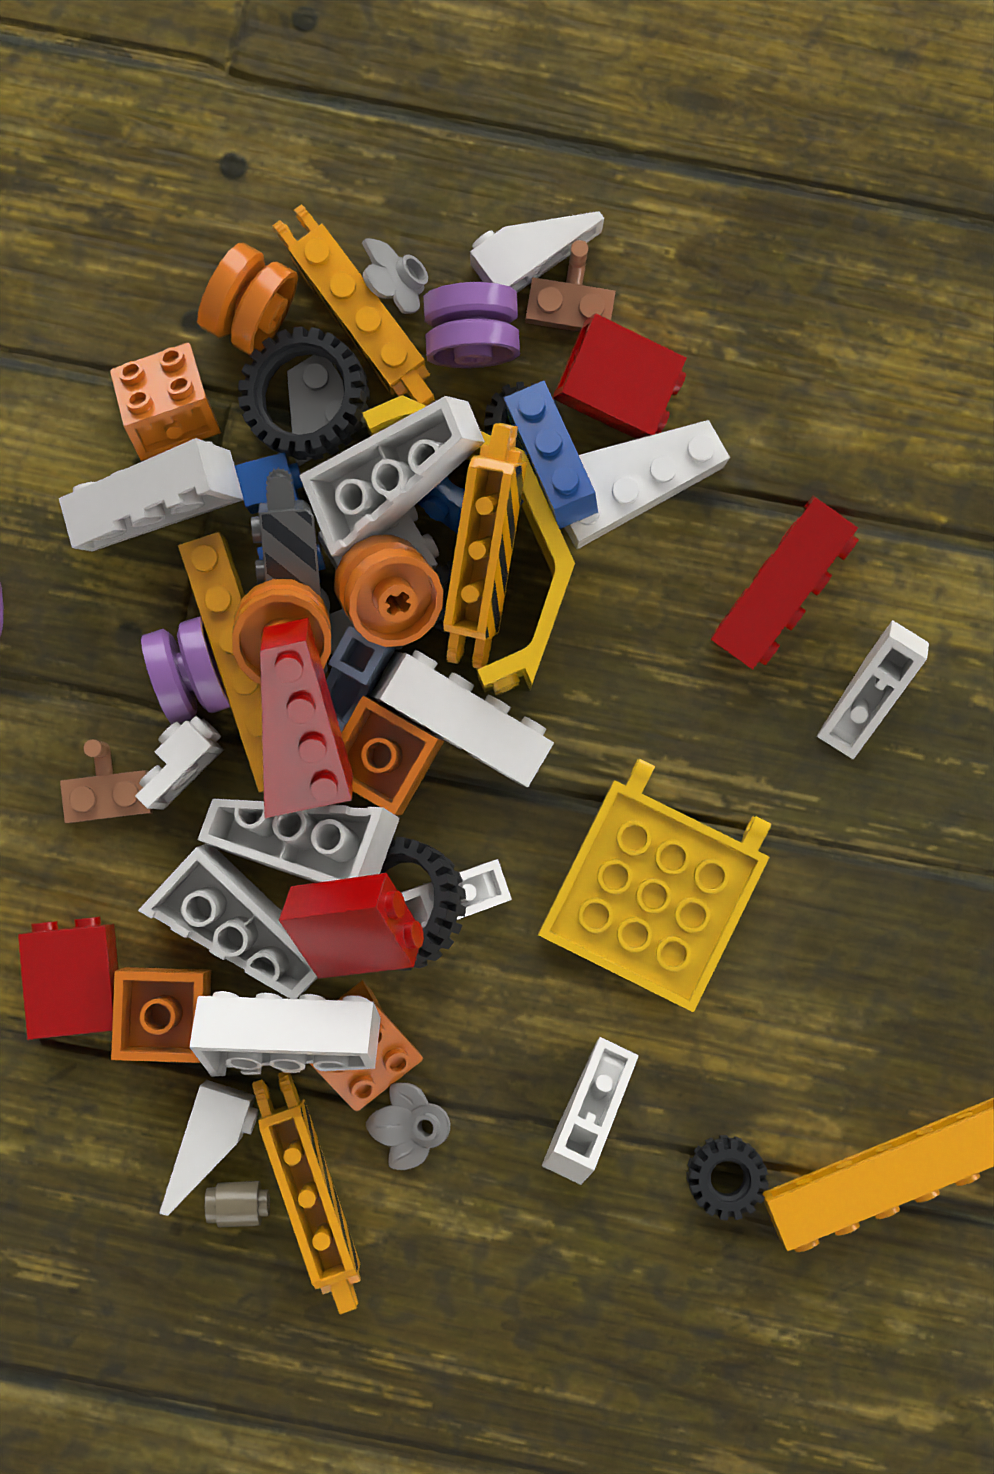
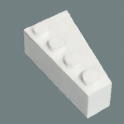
[299,396,485,557]
[536,420,730,549]
[59,438,244,551]
[370,650,554,787]
[197,799,400,883]
[138,844,317,999]
[190,991,381,1077]

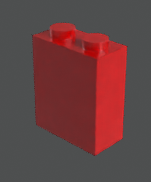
[552,313,687,439]
[279,873,424,979]
[18,916,118,1040]

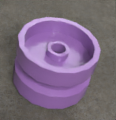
[423,282,520,368]
[141,616,231,725]

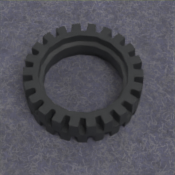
[238,327,370,461]
[380,837,466,971]

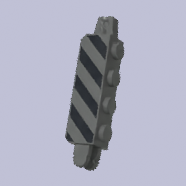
[251,467,327,674]

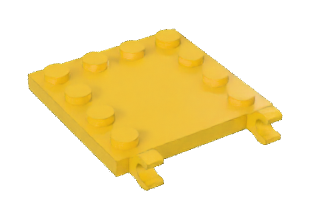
[538,759,771,1012]

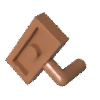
[525,240,616,332]
[60,739,153,823]

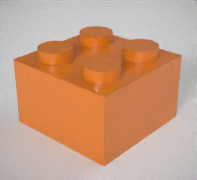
[341,696,445,815]
[111,967,211,1063]

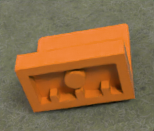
[110,343,221,461]
[309,980,423,1111]

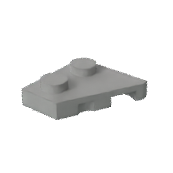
[287,355,366,466]

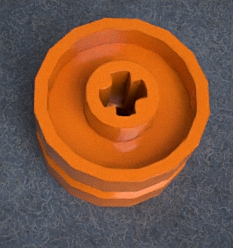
[197,243,298,355]
[334,534,443,647]
[232,579,331,685]

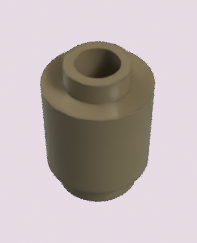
[205,1181,270,1228]

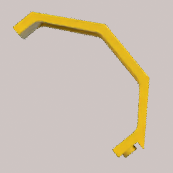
[362,395,575,695]

